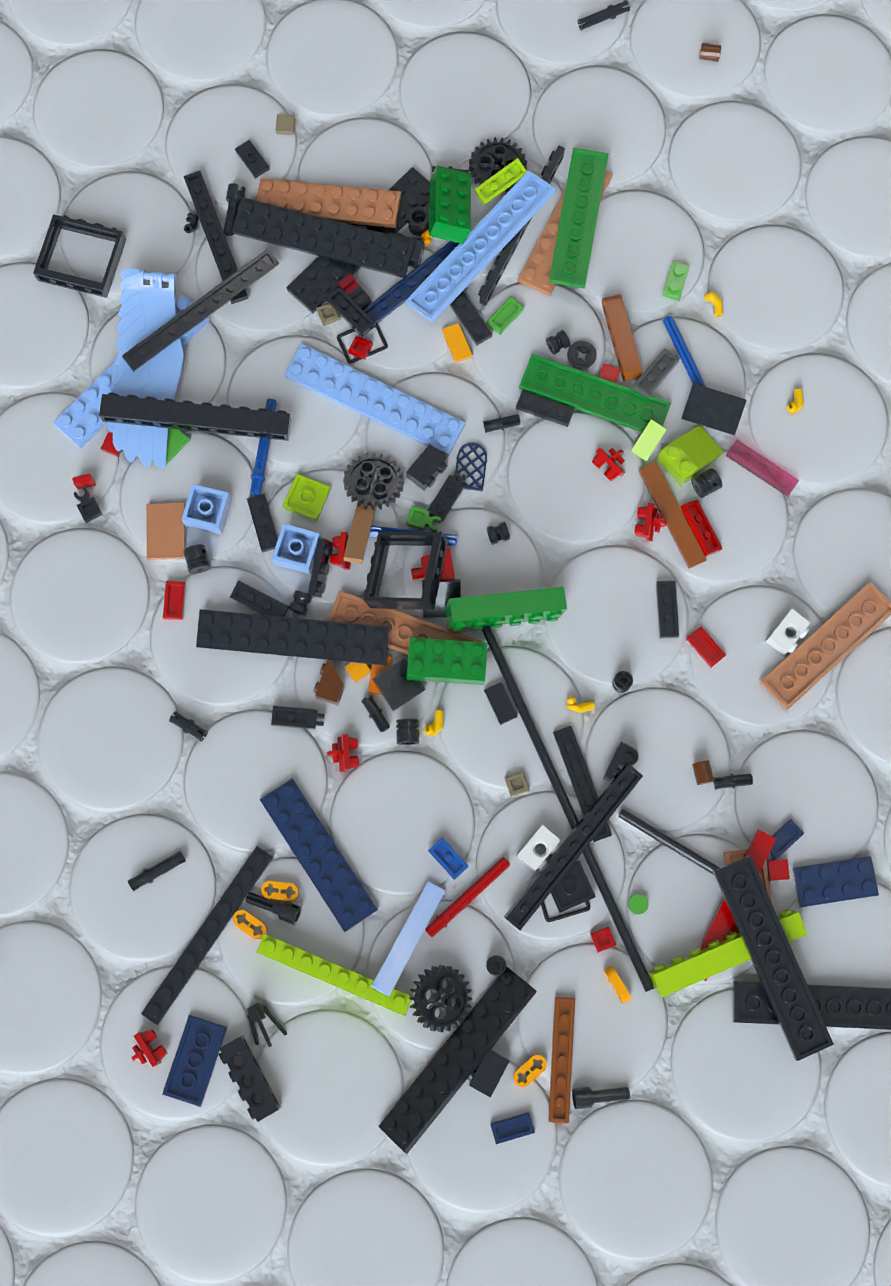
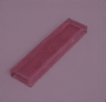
[726,440,799,497]

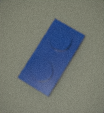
[428,837,469,880]

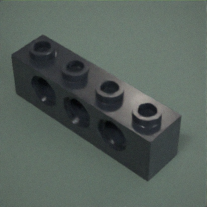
[219,1035,281,1122]

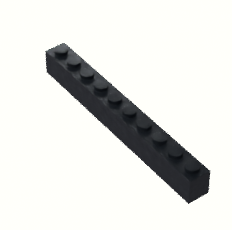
[99,393,291,441]

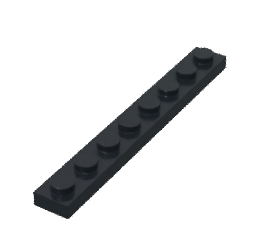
[183,171,249,305]

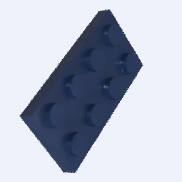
[792,856,879,907]

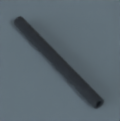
[618,809,720,875]

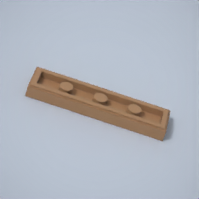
[344,503,377,564]

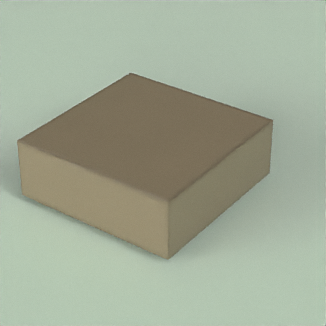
[275,114,295,135]
[316,303,340,326]
[504,772,529,797]

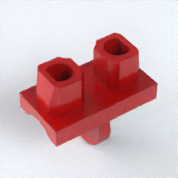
[592,448,625,481]
[634,503,667,542]
[330,532,351,570]
[327,734,359,772]
[131,1028,168,1067]

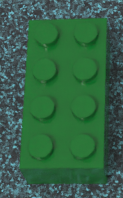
[429,165,471,244]
[407,637,487,685]

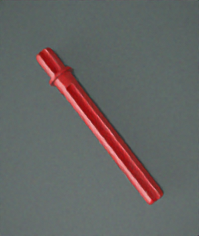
[425,857,510,937]

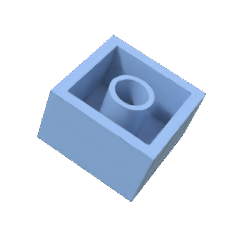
[182,484,231,534]
[272,523,321,575]

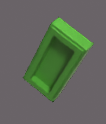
[486,296,524,335]

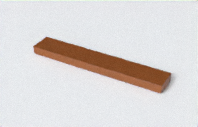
[638,462,707,569]
[548,997,575,1124]

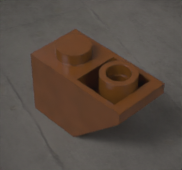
[313,660,344,706]

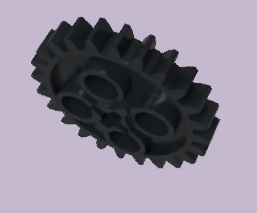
[469,137,527,195]
[343,452,404,510]
[409,965,473,1032]

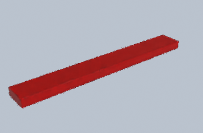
[699,829,776,981]

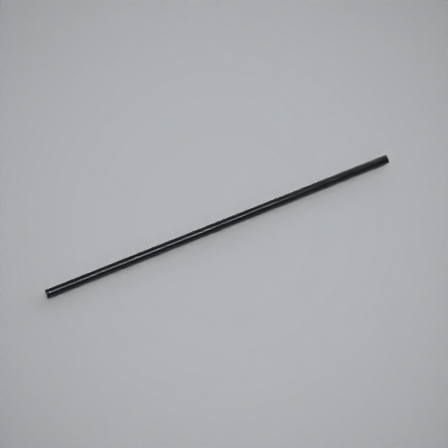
[481,626,654,992]

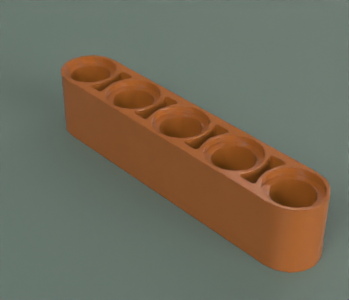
[602,294,643,382]

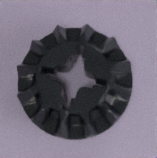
[567,341,597,370]

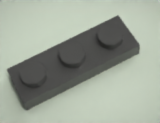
[632,349,680,398]

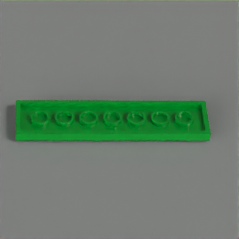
[549,147,609,289]
[519,354,671,433]

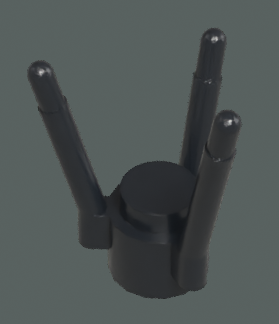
[246,1002,287,1047]

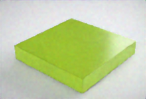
[282,473,332,522]

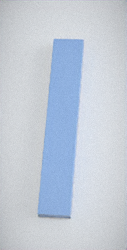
[371,882,445,996]

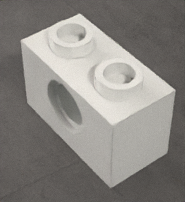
[766,609,810,656]
[516,825,561,872]

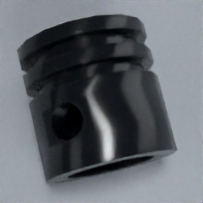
[408,206,429,236]
[691,468,723,498]
[183,544,211,574]
[396,719,419,745]

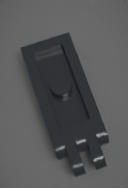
[427,471,467,522]
[271,706,325,729]

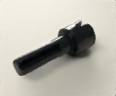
[223,183,246,236]
[246,892,302,925]
[572,1087,630,1109]

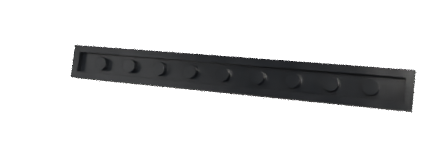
[478,146,565,306]
[122,249,279,372]
[504,763,643,931]
[141,846,274,1025]

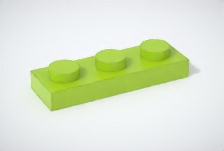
[474,158,527,206]

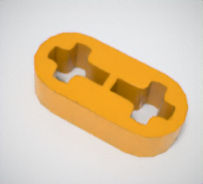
[261,881,299,902]
[233,910,268,939]
[603,966,632,1004]
[513,1054,547,1087]

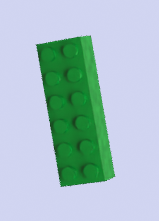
[445,587,567,632]

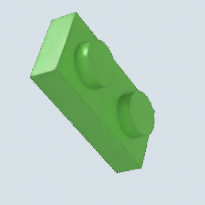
[662,261,690,301]

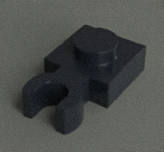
[74,487,103,523]

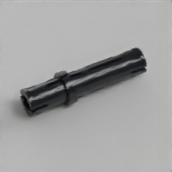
[577,0,630,31]
[127,851,186,892]

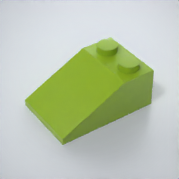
[657,425,724,487]

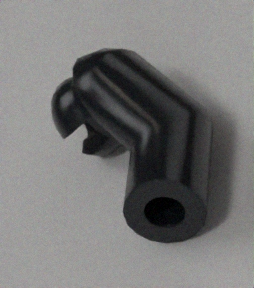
[184,213,199,233]

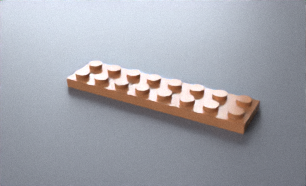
[517,171,613,296]
[256,178,402,228]
[759,582,891,711]
[328,591,483,656]

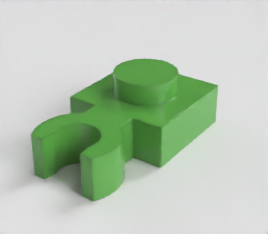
[406,506,441,532]

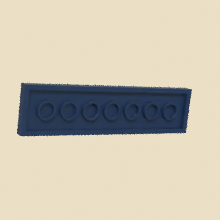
[260,778,378,932]

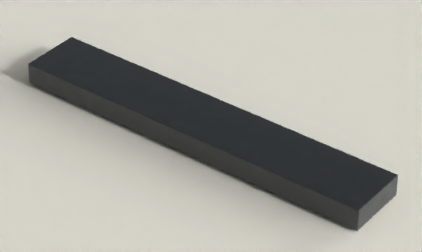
[553,726,612,842]

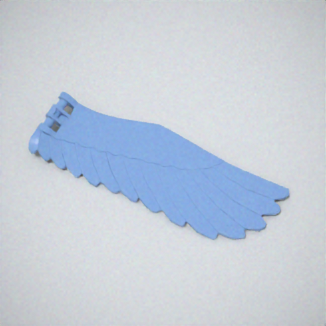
[107,269,184,469]

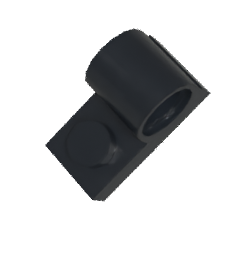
[603,742,639,782]

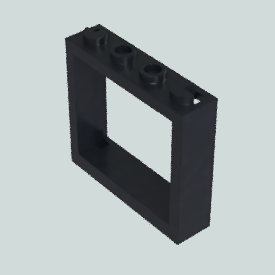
[33,214,126,298]
[363,532,448,610]

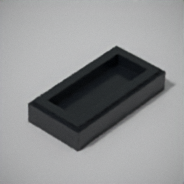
[484,682,518,725]

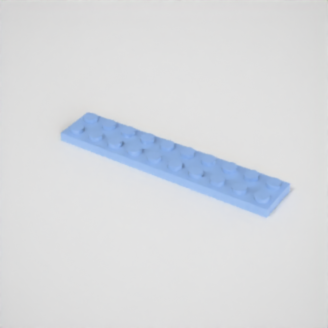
[406,170,556,323]
[53,294,210,448]
[284,344,465,456]

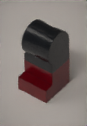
[338,274,372,310]

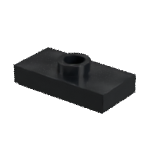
[235,140,270,179]

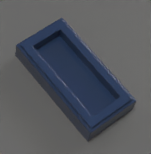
[769,819,804,860]
[490,1112,535,1144]

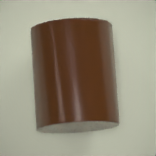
[699,43,721,62]
[692,760,714,785]

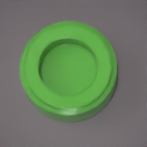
[628,894,649,914]

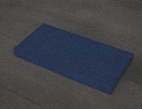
[162,1015,228,1107]

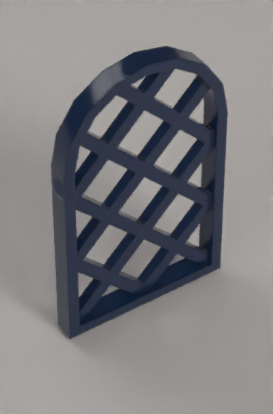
[455,443,487,491]

